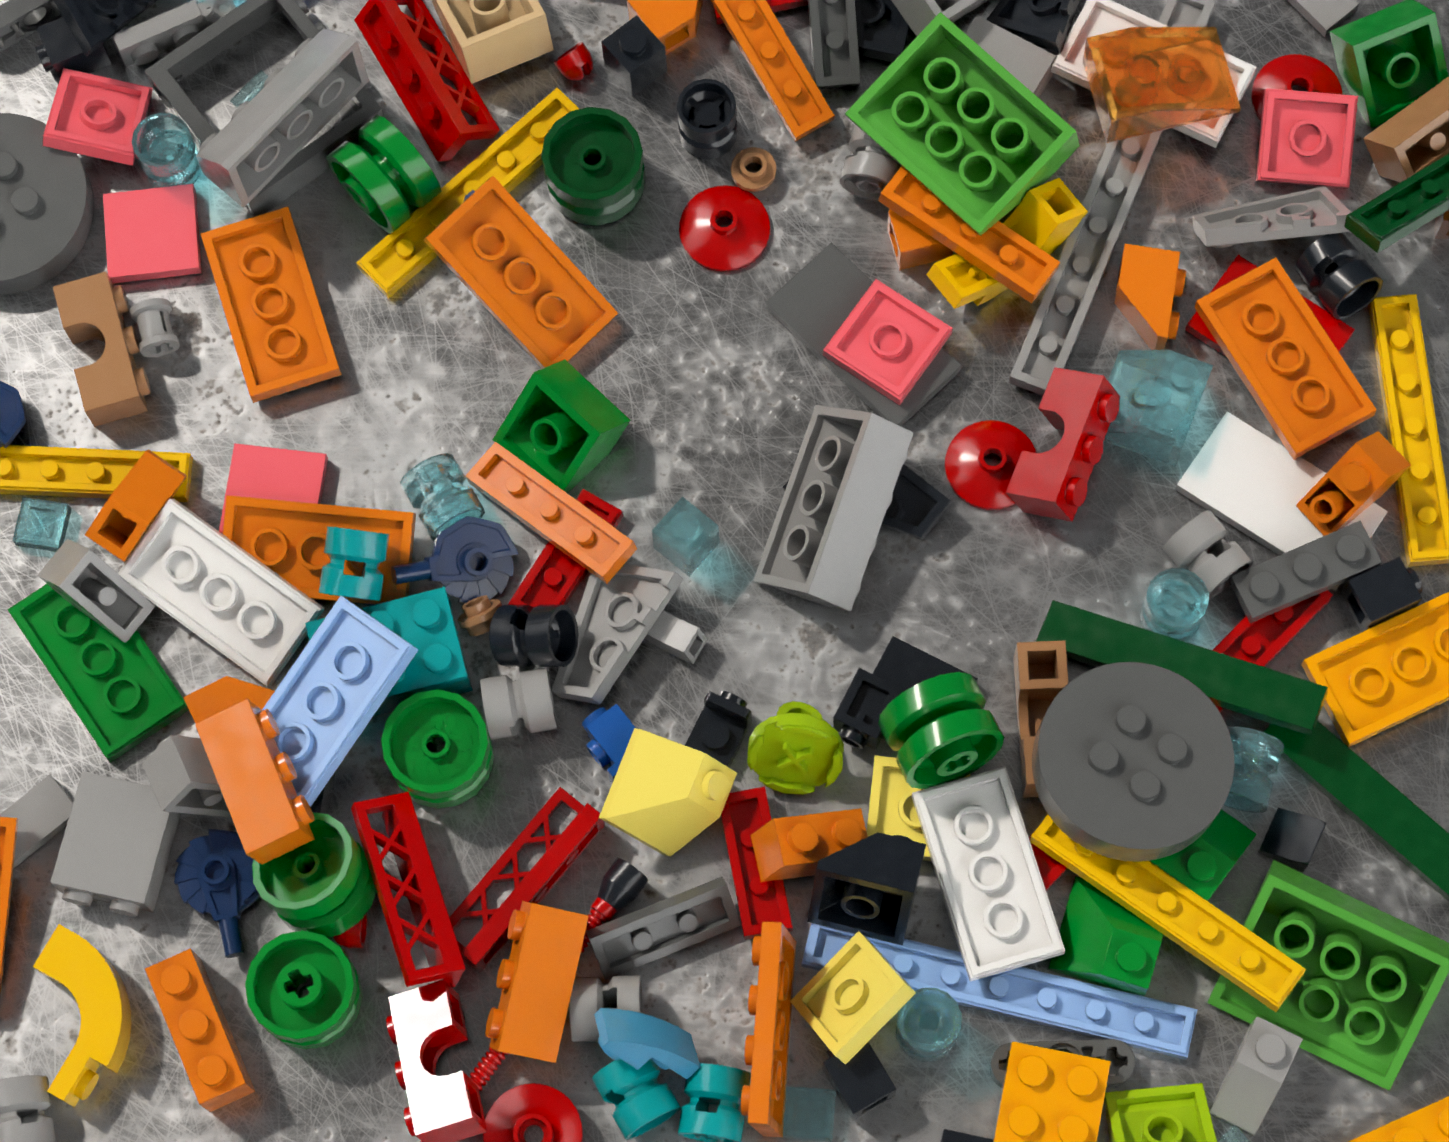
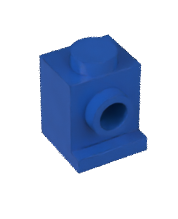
[582,704,635,783]

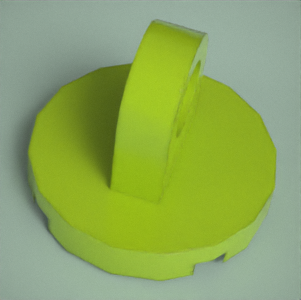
[747,701,844,795]

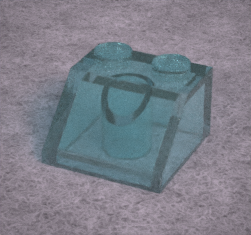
[1104,349,1213,467]

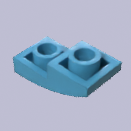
[594,1008,701,1079]

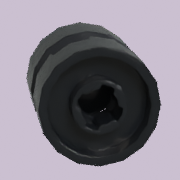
[677,79,737,160]
[1295,233,1383,320]
[489,605,579,667]

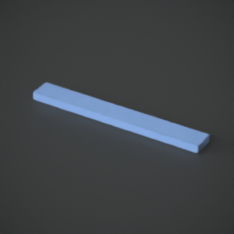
[801,923,1198,1060]

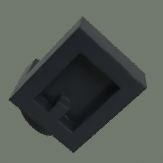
[833,668,902,750]
[685,691,752,768]

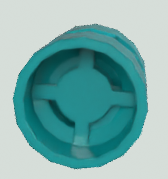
[319,526,389,601]
[592,1059,681,1140]
[678,1063,751,1142]

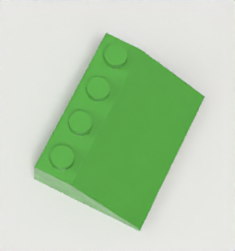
[845,12,1080,236]
[1207,860,1449,1091]

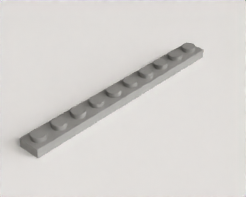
[1008,0,1216,396]

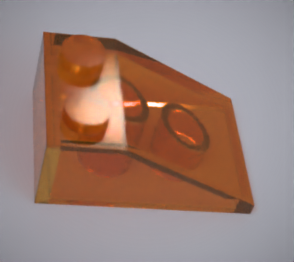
[1082,27,1241,143]

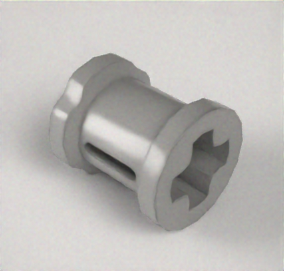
[130,298,180,357]

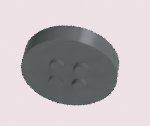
[0,113,94,295]
[1032,662,1235,862]

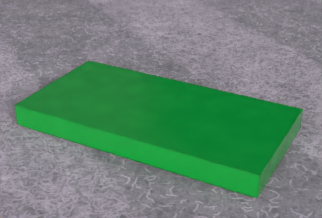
[7,584,189,763]

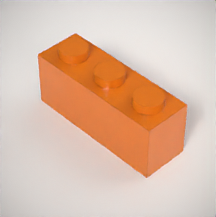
[195,699,315,865]
[485,901,589,1063]
[145,948,255,1112]

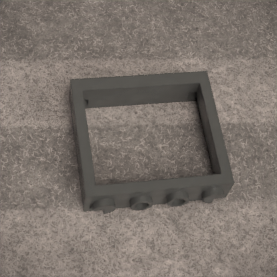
[145,0,387,217]

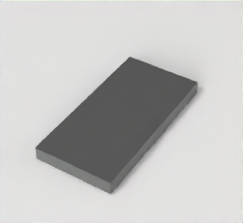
[765,242,962,426]

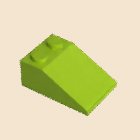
[1104,1083,1217,1142]

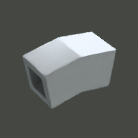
[644,610,708,664]

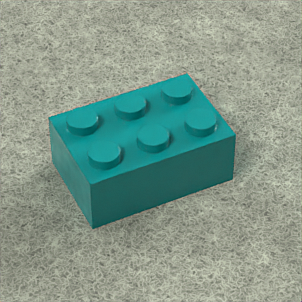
[305,587,473,717]

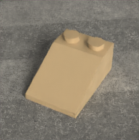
[431,0,554,84]

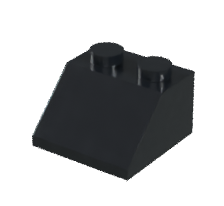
[807,832,926,946]

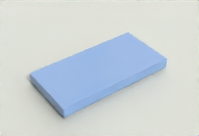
[262,596,419,807]

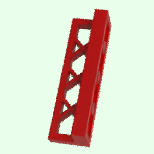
[354,0,500,162]
[449,787,605,974]
[351,792,466,988]

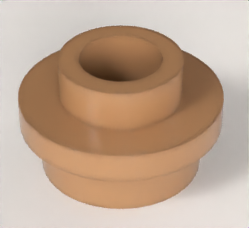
[731,147,776,192]
[457,595,502,636]

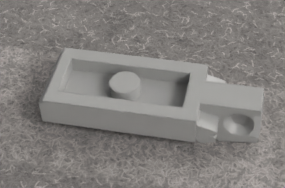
[113,0,236,67]

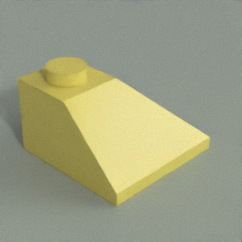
[599,728,737,857]

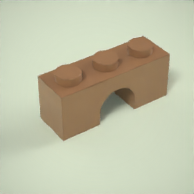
[53,271,151,427]
[1013,640,1068,798]

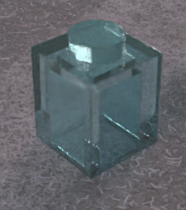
[651,496,720,577]

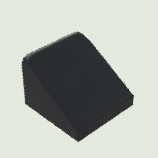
[1258,807,1327,872]

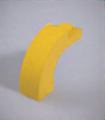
[926,178,1088,309]
[33,924,132,1107]

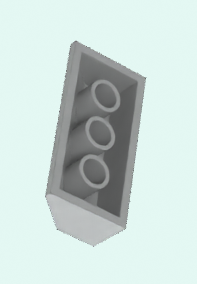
[196,28,369,208]
[753,405,914,612]

